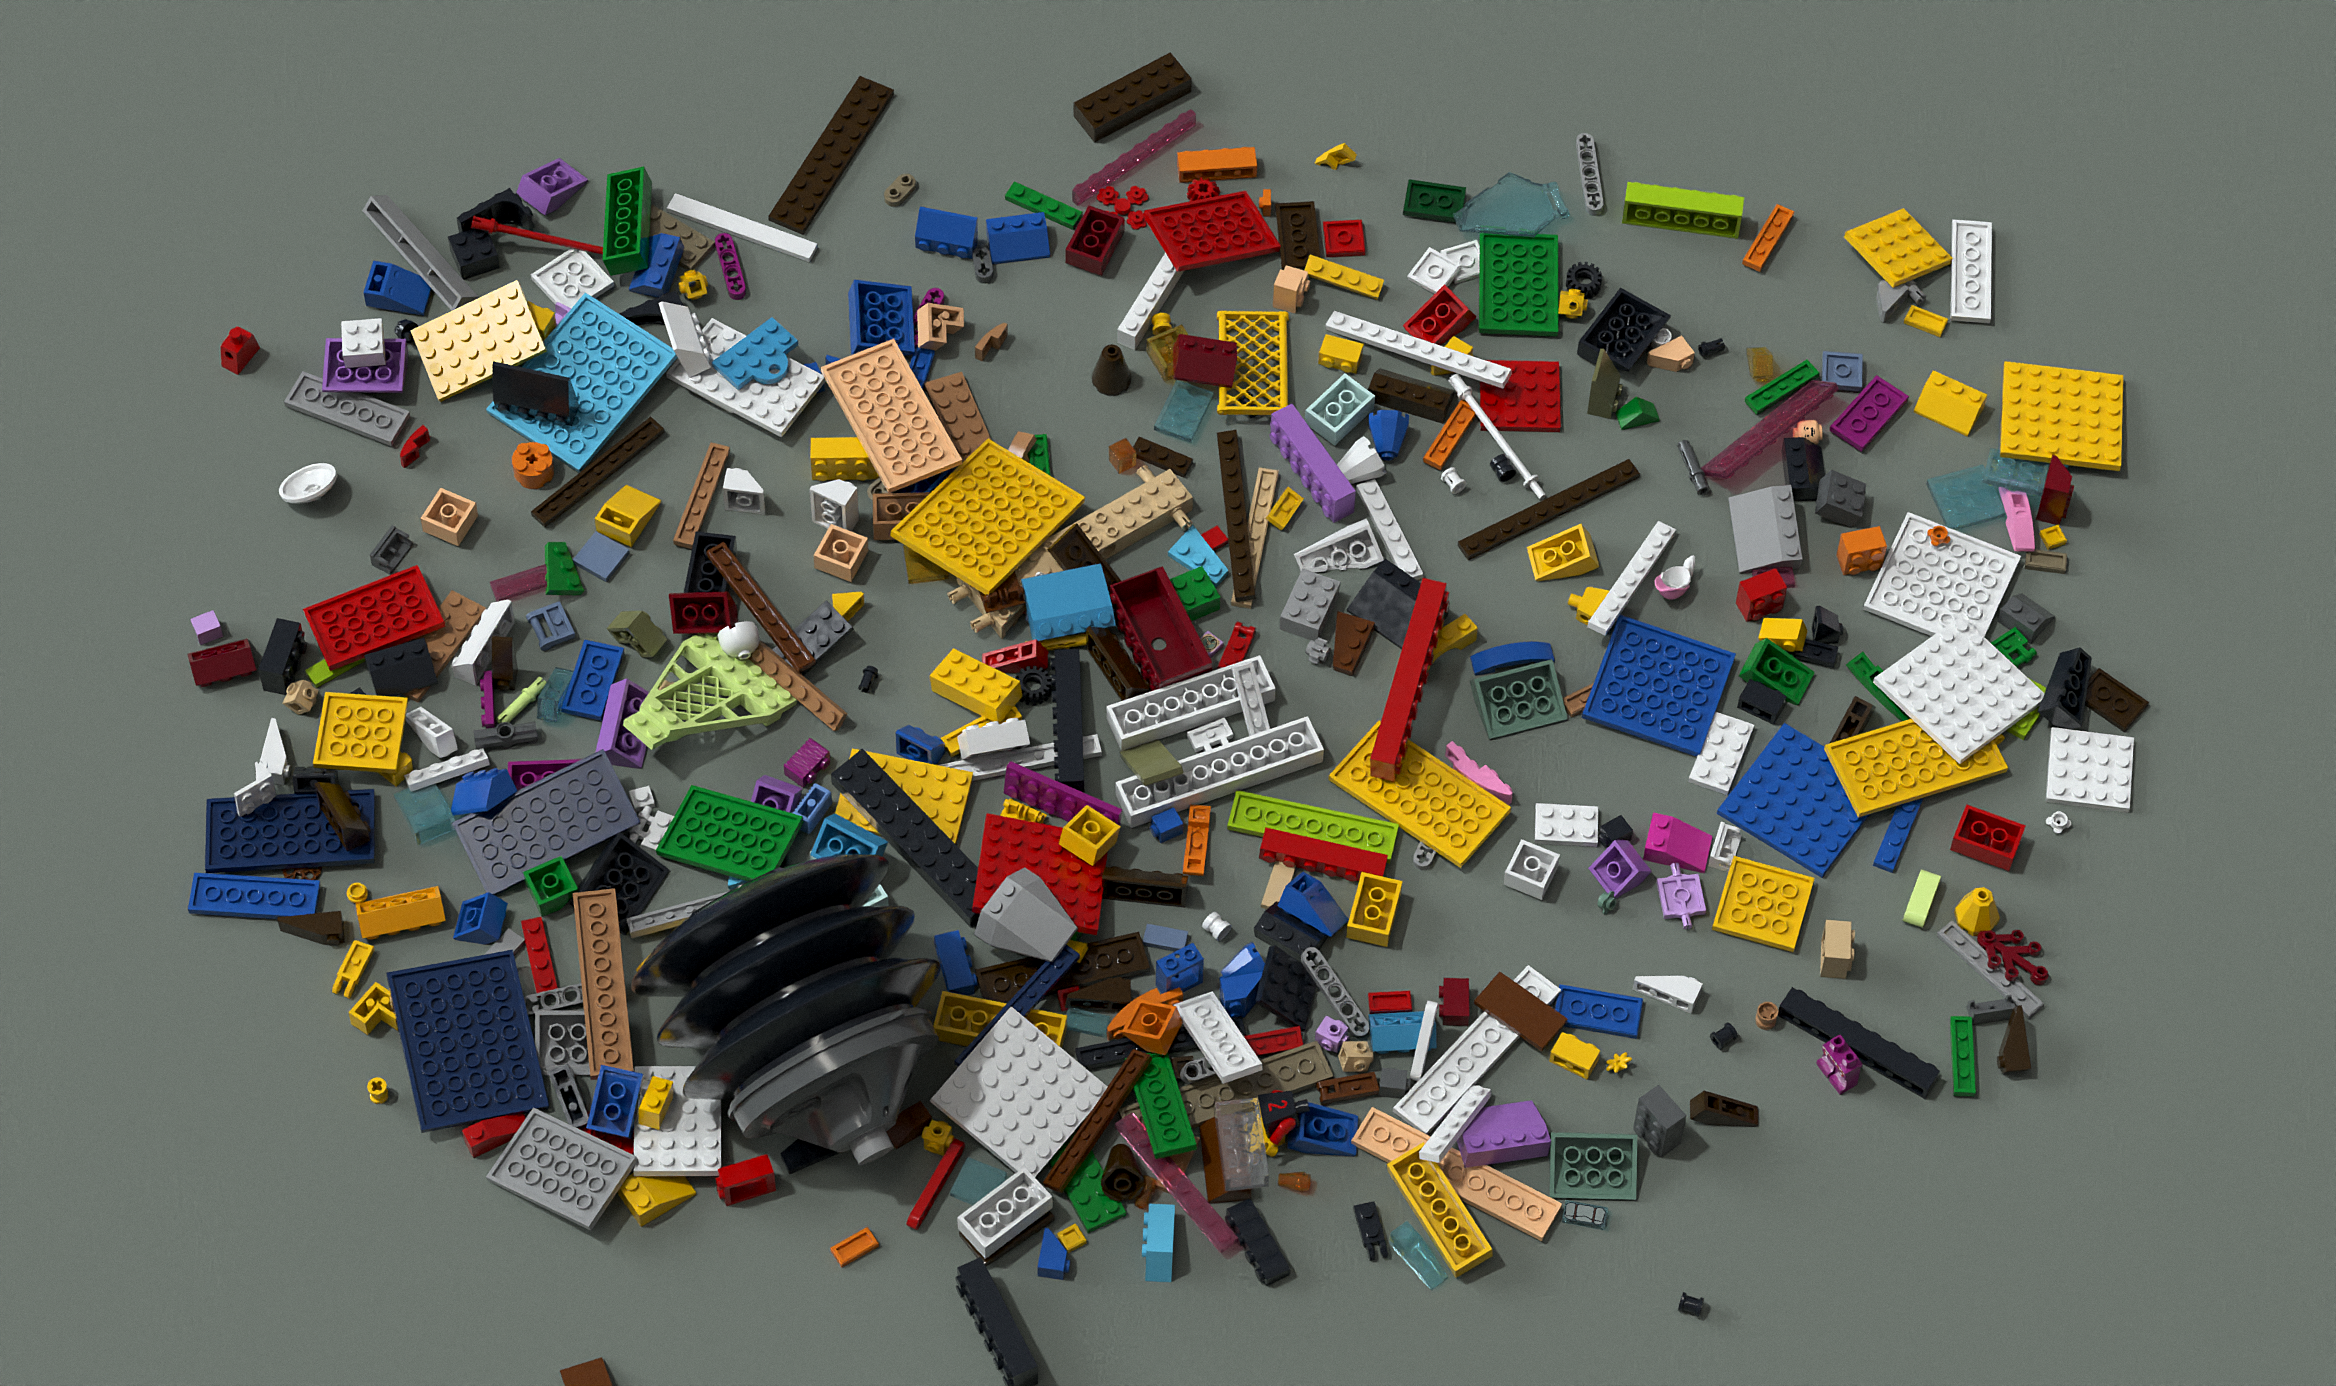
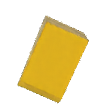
[832,592,865,622]

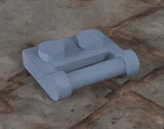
[526,601,575,651]

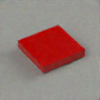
[1323,219,1365,258]

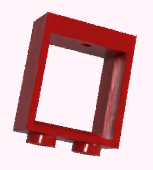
[715,1154,776,1206]

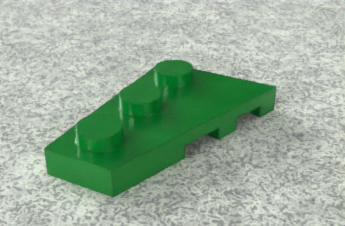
[545,542,584,596]

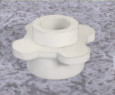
[2046,811,2071,834]

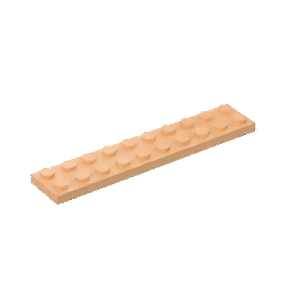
[1351,1107,1562,1241]

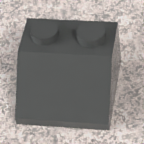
[1998,593,2055,644]

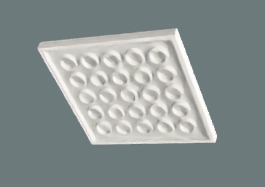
[1863,512,2021,637]
[1873,616,2044,764]
[930,1007,1108,1177]

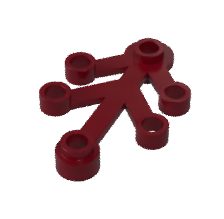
[1977,930,2049,985]

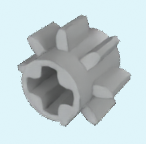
[1306,638,1331,664]

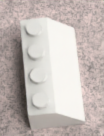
[659,302,711,378]
[452,600,515,686]

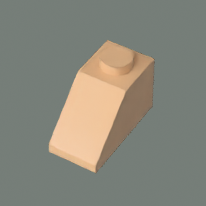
[1647,336,1695,372]

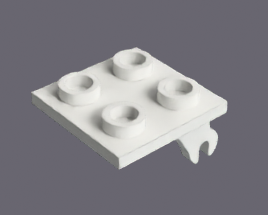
[234,759,276,817]

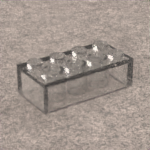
[1214,1098,1269,1191]

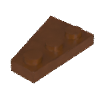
[1333,611,1376,676]

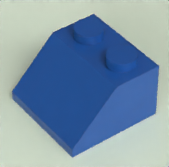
[895,725,945,765]
[453,892,508,945]
[1219,972,1262,1018]

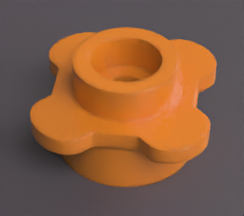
[1927,526,1950,546]

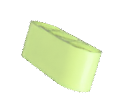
[1903,869,1941,928]

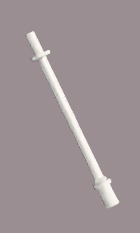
[1448,374,1546,500]

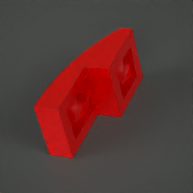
[400,425,430,468]

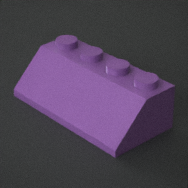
[595,678,649,769]

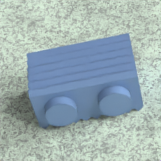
[792,783,832,834]

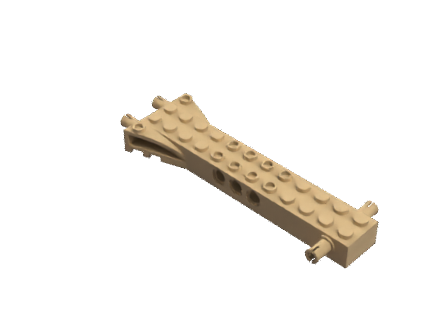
[947,465,1193,639]

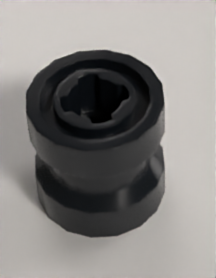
[1490,454,1517,482]

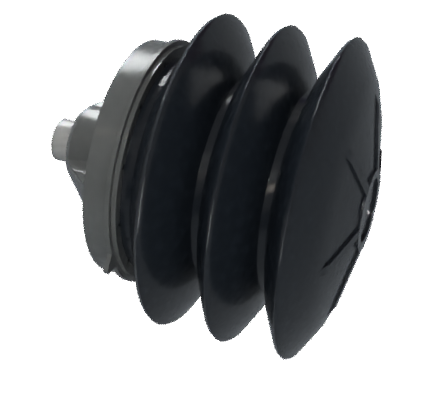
[631,854,941,1165]

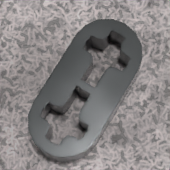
[973,247,993,283]

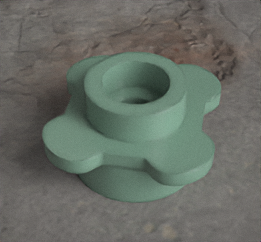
[1597,891,1616,915]

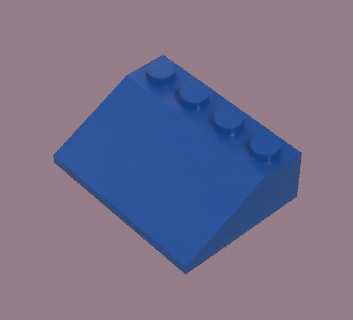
[848,280,915,356]

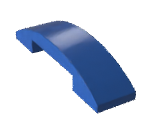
[1470,642,1555,676]

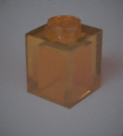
[1109,438,1136,474]

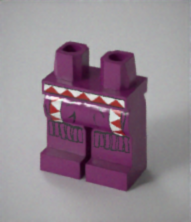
[1816,1035,1863,1095]

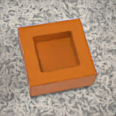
[1259,189,1271,217]

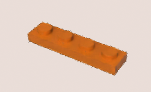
[1742,204,1794,272]
[1423,400,1476,470]

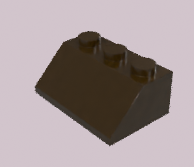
[314,782,371,852]

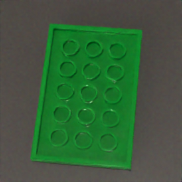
[1479,231,1558,336]
[656,785,803,881]

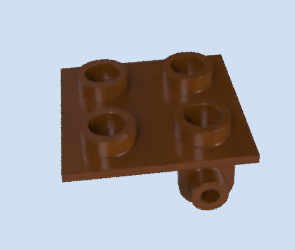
[978,571,1025,613]

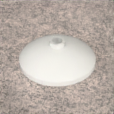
[279,463,337,504]

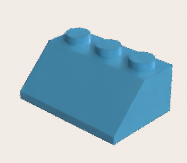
[810,814,888,859]
[1368,1011,1437,1054]

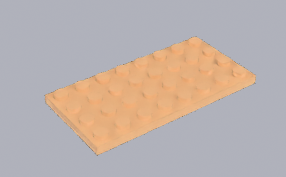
[821,339,962,493]

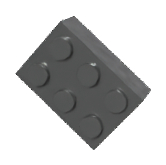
[1633,1084,1686,1158]

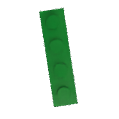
[1005,181,1083,230]
[1744,360,1820,415]
[1950,1016,1976,1097]

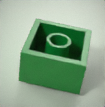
[1170,566,1220,622]

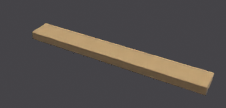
[1231,467,1279,609]

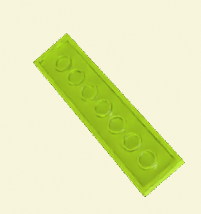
[1227,790,1399,864]

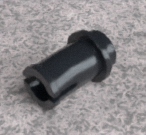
[1698,338,1725,357]
[858,666,879,693]

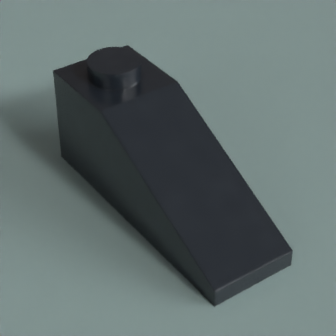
[548,1064,589,1128]

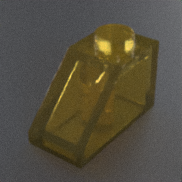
[1746,347,1773,382]

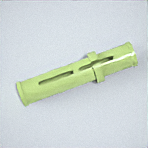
[495,677,548,724]

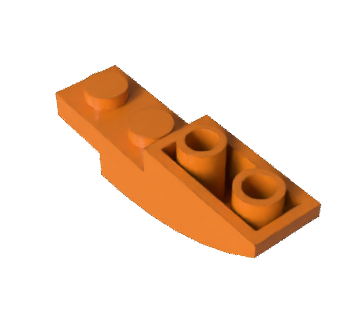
[1107,987,1183,1041]

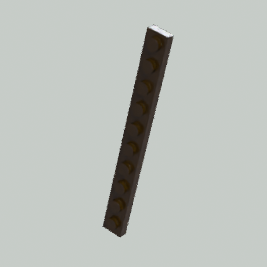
[1217,430,1256,602]
[1457,459,1640,560]

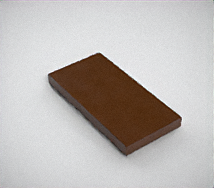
[1474,972,1568,1051]

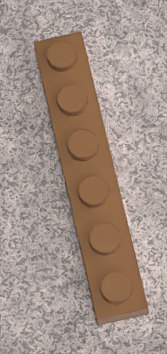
[673,442,730,549]
[748,641,848,731]

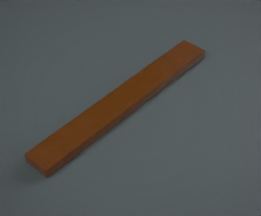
[706,542,816,674]
[1043,1049,1152,1193]

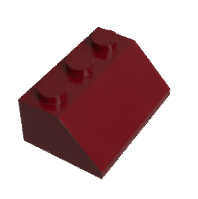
[1173,334,1237,388]
[2036,455,2074,526]
[669,592,739,634]
[187,638,256,687]

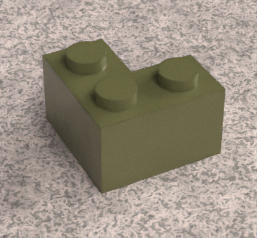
[606,611,667,657]

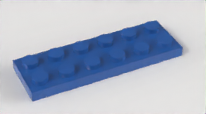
[188,873,321,919]

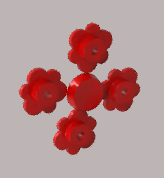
[1097,186,1148,230]

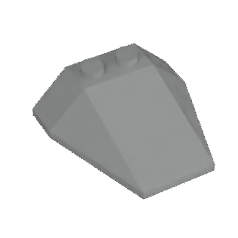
[974,867,1078,962]

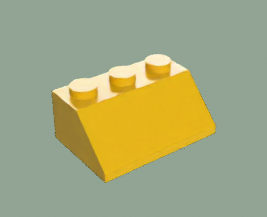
[1913,370,1987,437]

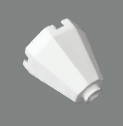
[1337,436,1387,484]

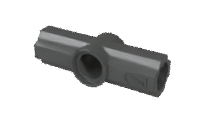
[474,722,538,749]

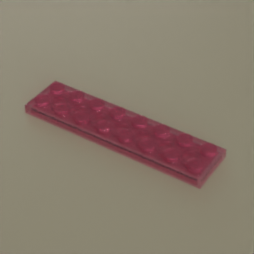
[1701,380,1839,479]

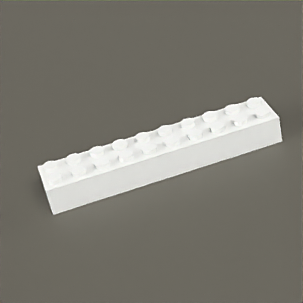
[1115,716,1324,828]

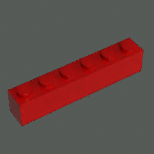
[1259,827,1388,881]

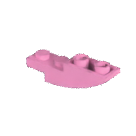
[1998,483,2035,551]
[1445,741,1513,805]

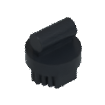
[394,319,418,343]

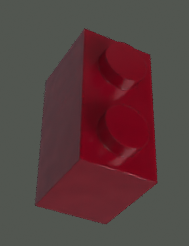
[1438,978,1469,1026]

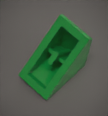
[1615,397,1660,430]

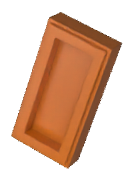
[830,1227,879,1268]

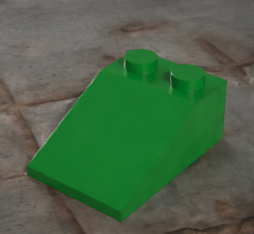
[1739,638,1815,706]

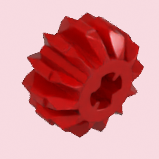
[1187,177,1220,201]

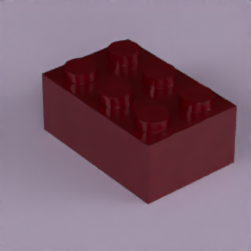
[1065,205,1125,276]

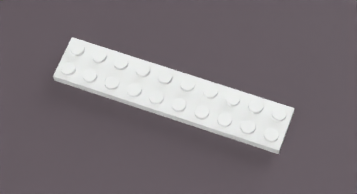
[1393,965,1561,1135]

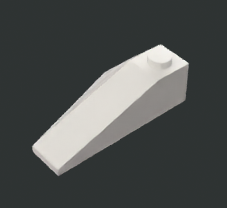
[1294,518,1384,572]

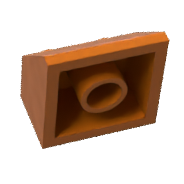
[1122,999,1183,1055]

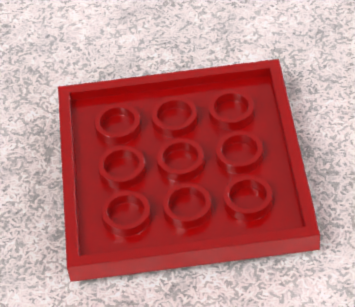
[1480,360,1561,432]

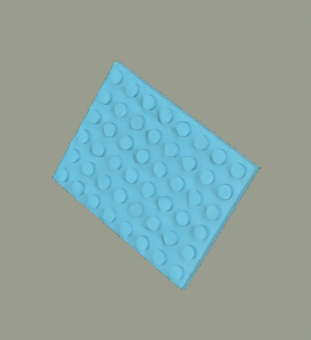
[486,292,678,473]

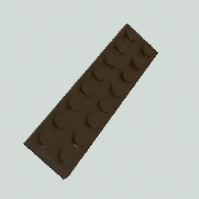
[975,932,1150,1003]

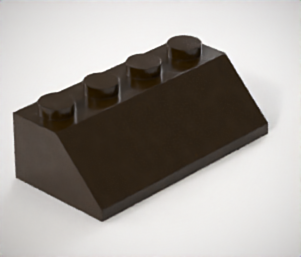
[1368,368,1455,424]
[1086,626,1150,701]
[1102,866,1188,908]

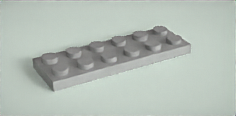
[284,371,410,446]

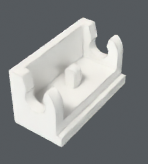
[1708,822,1742,872]

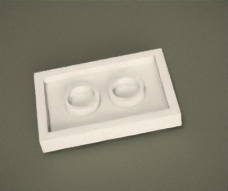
[1534,803,1598,847]

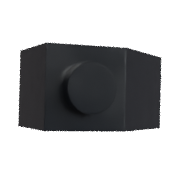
[1811,606,1843,644]

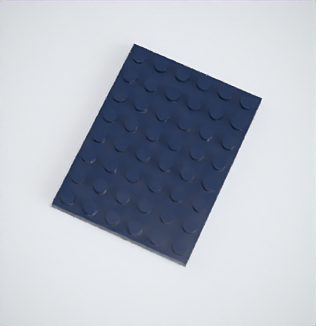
[386,949,549,1133]

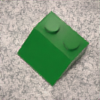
[523,856,578,917]

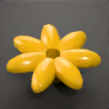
[1606,1052,1632,1073]

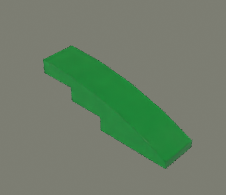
[1846,651,1910,721]

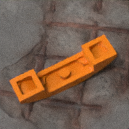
[1183,804,1211,876]

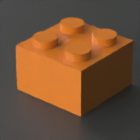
[1836,526,1887,575]

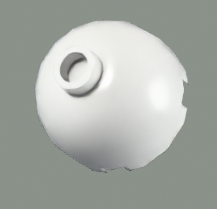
[717,621,760,659]

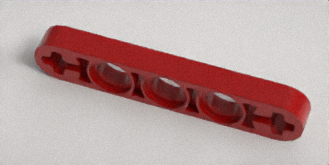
[906,1138,965,1230]

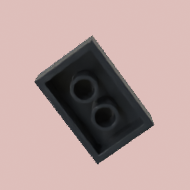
[258,618,307,695]

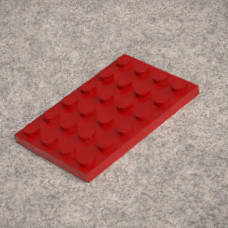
[1143,191,1281,272]
[303,565,446,671]

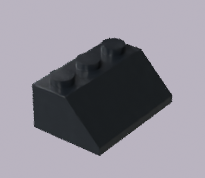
[1781,437,1825,501]
[364,638,438,697]
[1254,901,1329,963]

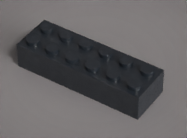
[955,1257,1038,1386]

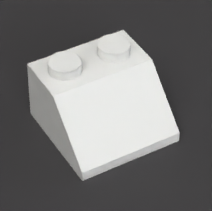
[723,468,765,515]

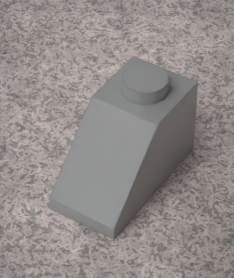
[1876,279,1909,323]

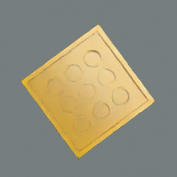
[1844,208,1953,288]
[313,692,408,774]
[1712,856,1815,952]

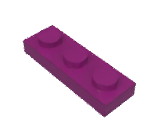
[480,670,495,729]

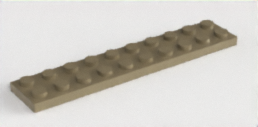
[1118,1041,1333,1149]

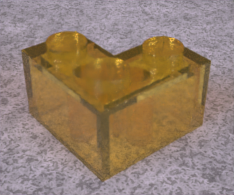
[1146,324,1188,382]

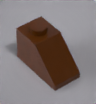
[886,1101,932,1150]

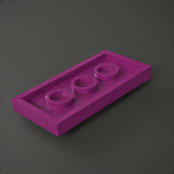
[1829,375,1909,452]

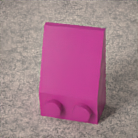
[1643,813,1712,873]

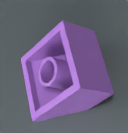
[751,775,803,813]
[1588,840,1652,898]

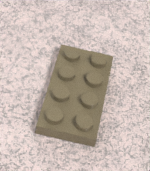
[649,205,715,271]

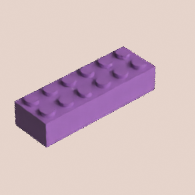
[1269,404,1356,523]

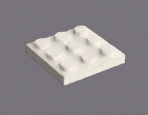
[531,248,614,309]

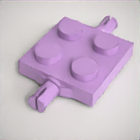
[1656,863,1706,929]

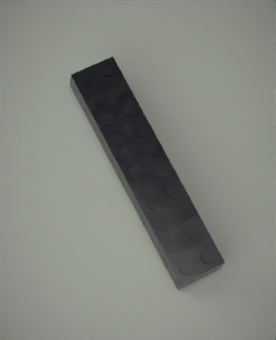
[831,748,980,927]

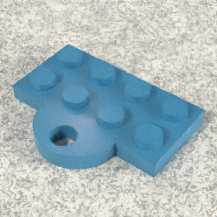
[712,317,799,390]

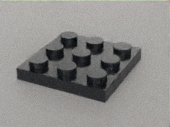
[1255,945,1319,1031]

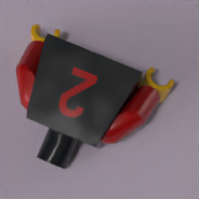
[1256,1090,1310,1157]

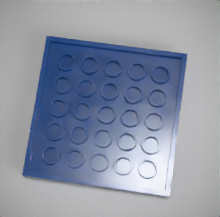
[1581,615,1736,757]
[1717,723,1870,878]

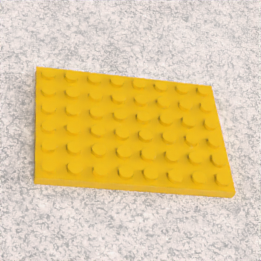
[890,439,1085,595]

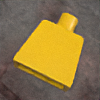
[1568,587,1609,625]

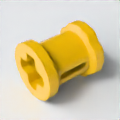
[367,1077,388,1104]

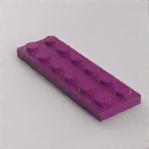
[1003,761,1123,836]

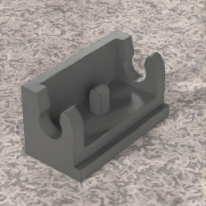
[370,525,413,575]
[1966,995,2015,1025]

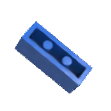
[934,930,978,996]

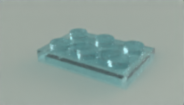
[1154,380,1214,443]

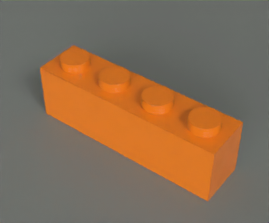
[1177,147,1257,183]

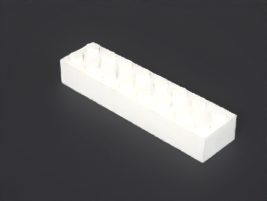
[1107,655,1275,751]

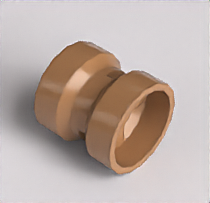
[1755,1002,1779,1030]

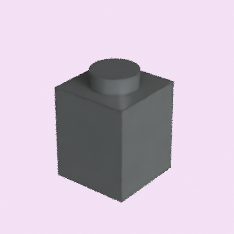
[1379,1068,1411,1099]

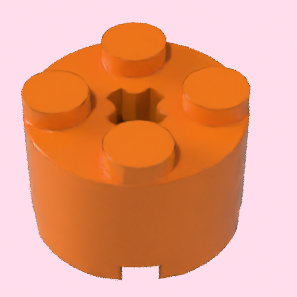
[512,442,554,489]

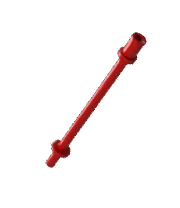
[471,216,603,255]

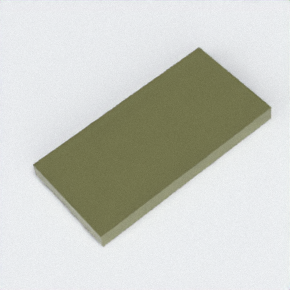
[1119,739,1184,786]

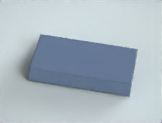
[1143,924,1188,951]

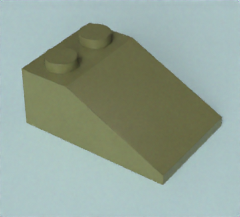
[1587,349,1623,419]

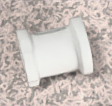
[1441,467,1467,494]

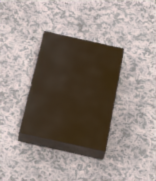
[2085,668,2149,733]

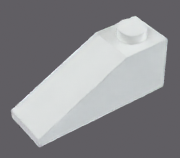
[406,707,458,758]
[259,718,291,785]
[1633,976,1703,1014]

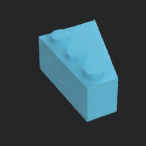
[1142,1204,1175,1282]

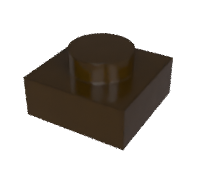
[1171,1056,1196,1080]

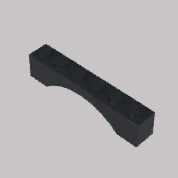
[619,290,684,326]

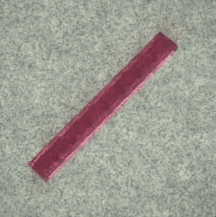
[1072,109,1196,206]
[1115,1112,1238,1253]

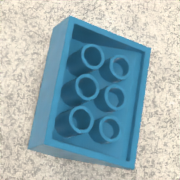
[1021,564,1116,641]

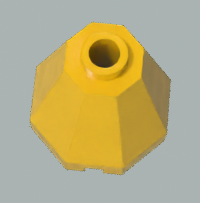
[1954,887,2000,936]

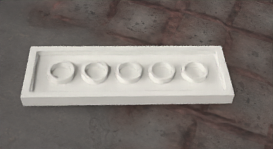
[1950,220,1992,323]
[1174,991,1263,1084]

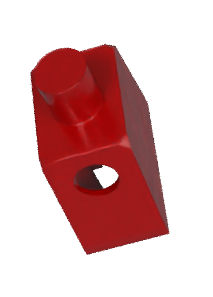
[221,326,260,375]

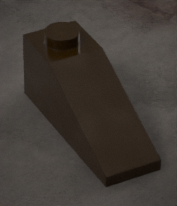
[492,636,518,691]
[1830,696,1876,743]
[277,911,345,946]
[1064,977,1131,1011]
[1997,1005,2031,1073]
[1690,1090,1758,1127]

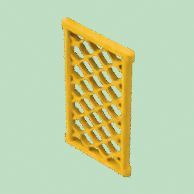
[1217,311,1289,415]

